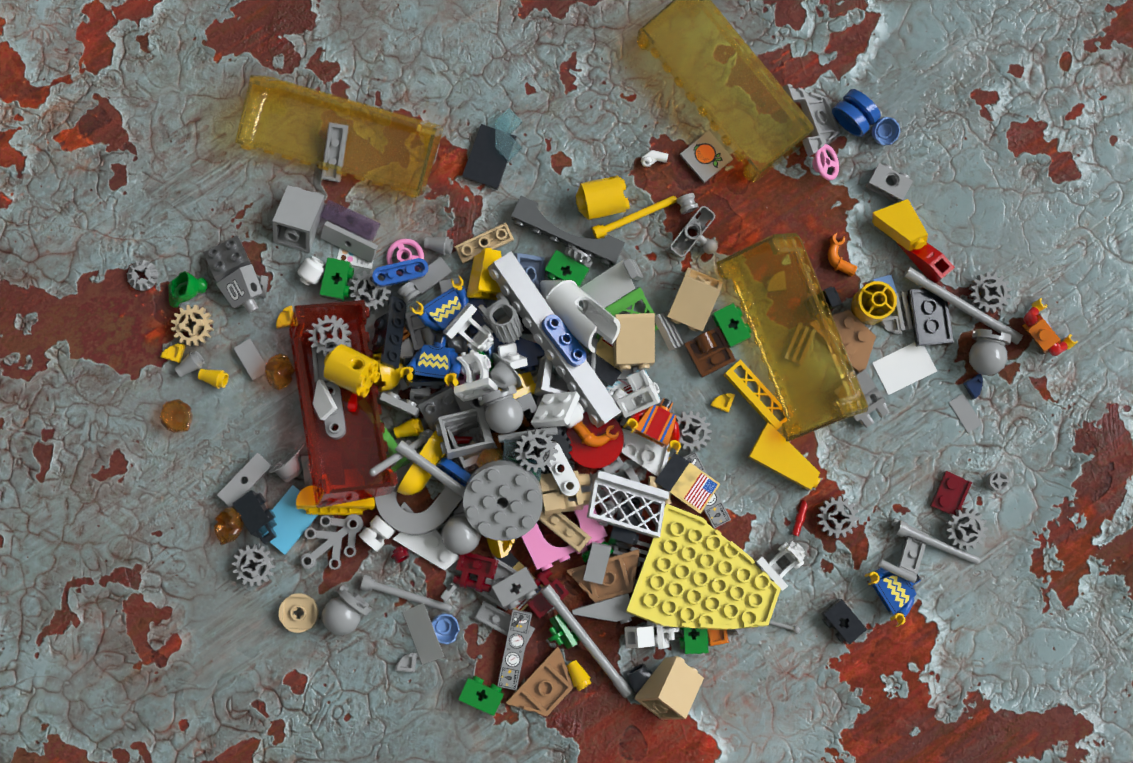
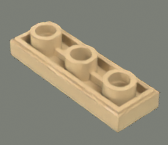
[455,223,514,264]

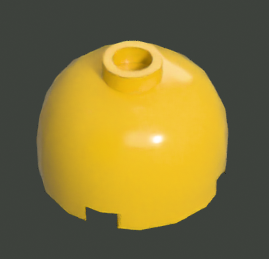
[371,353,403,392]

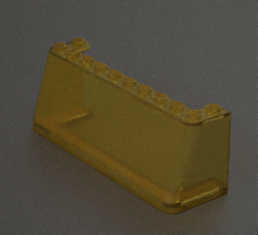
[637,0,814,183]
[235,75,444,198]
[716,233,868,442]

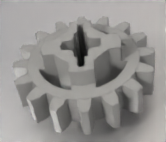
[349,269,392,312]
[969,272,1012,314]
[308,315,351,357]
[676,411,712,453]
[514,429,558,473]
[816,496,860,538]
[944,508,988,551]
[232,544,276,587]

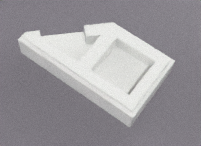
[313,379,337,420]

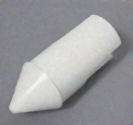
[540,280,620,353]

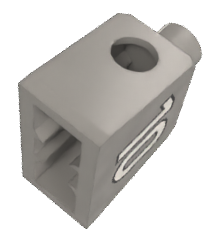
[216,264,262,314]

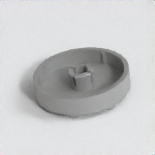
[463,460,543,541]

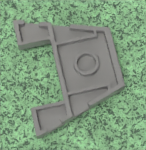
[782,84,840,156]

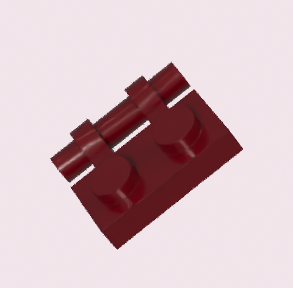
[453,553,499,593]
[519,569,569,618]

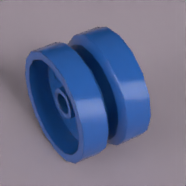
[832,89,881,137]

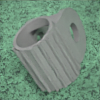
[477,292,524,344]

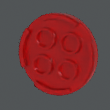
[566,412,624,469]

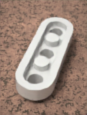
[543,441,580,496]

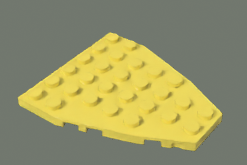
[626,504,781,630]

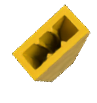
[872,199,928,251]
[467,248,502,300]

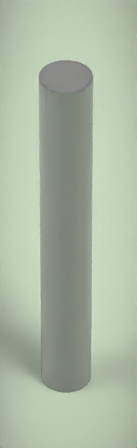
[498,426,558,443]

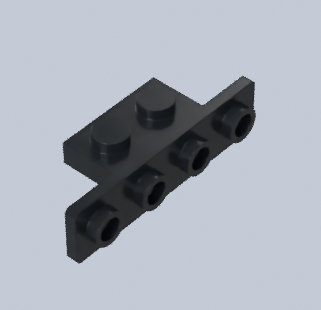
[372,295,407,369]

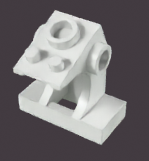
[443,303,494,353]
[454,350,498,402]
[616,370,660,418]
[755,541,805,591]

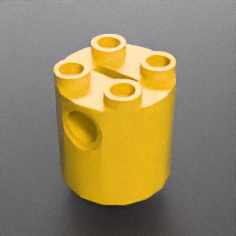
[575,175,630,220]
[851,281,897,325]
[324,344,381,397]

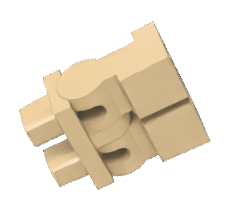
[539,471,591,516]

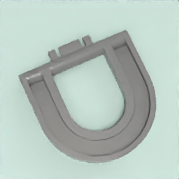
[375,440,463,535]

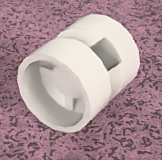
[359,515,395,552]

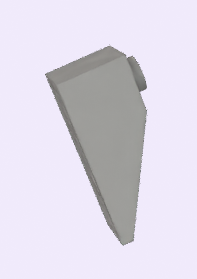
[572,593,634,624]

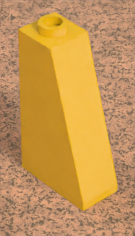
[747,423,820,491]

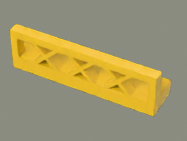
[723,359,792,430]

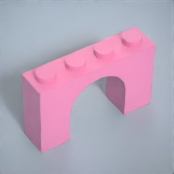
[522,500,608,571]

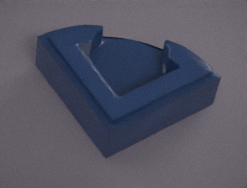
[963,374,983,400]

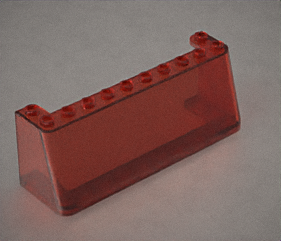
[289,300,398,508]

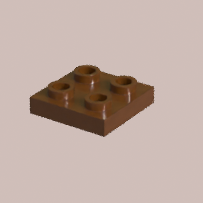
[684,326,736,378]

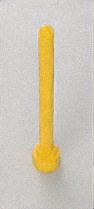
[591,196,677,239]

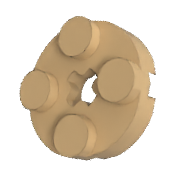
[279,593,319,633]

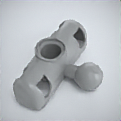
[670,206,718,258]

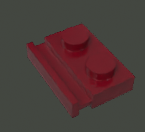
[930,471,972,515]

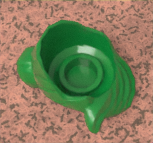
[168,271,207,308]

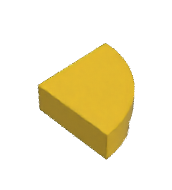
[276,306,296,329]
[160,344,186,363]
[710,393,735,413]

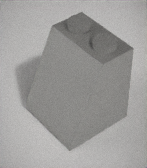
[272,185,324,253]

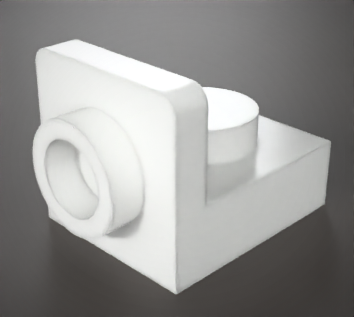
[498,342,528,369]

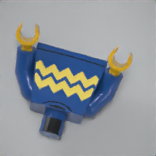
[410,275,469,337]
[400,334,462,386]
[865,568,921,627]

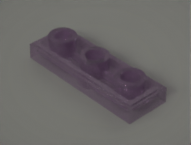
[320,200,381,242]

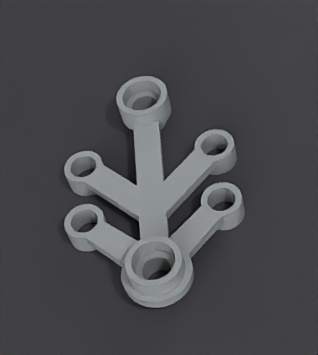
[300,514,363,570]

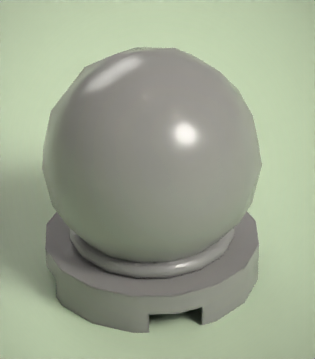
[969,329,1012,376]
[478,385,524,434]
[441,512,481,555]
[322,585,372,636]

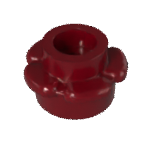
[391,546,410,563]

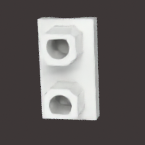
[647,621,680,649]

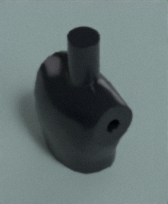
[627,663,653,694]

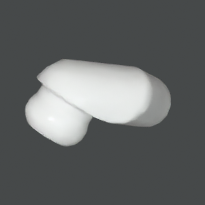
[641,150,668,167]

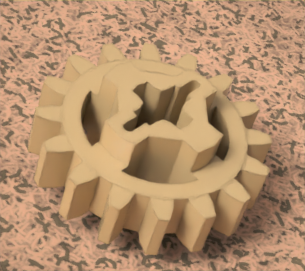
[171,305,214,346]

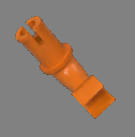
[828,233,857,277]
[572,421,619,447]

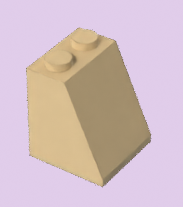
[667,267,723,332]
[613,313,655,371]
[635,656,704,720]

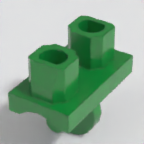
[548,614,579,649]

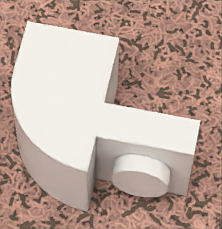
[625,625,655,648]

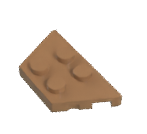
[809,310,876,373]
[567,549,640,603]
[506,647,574,716]

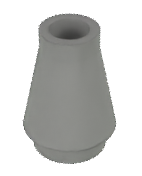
[424,237,453,255]
[175,351,205,377]

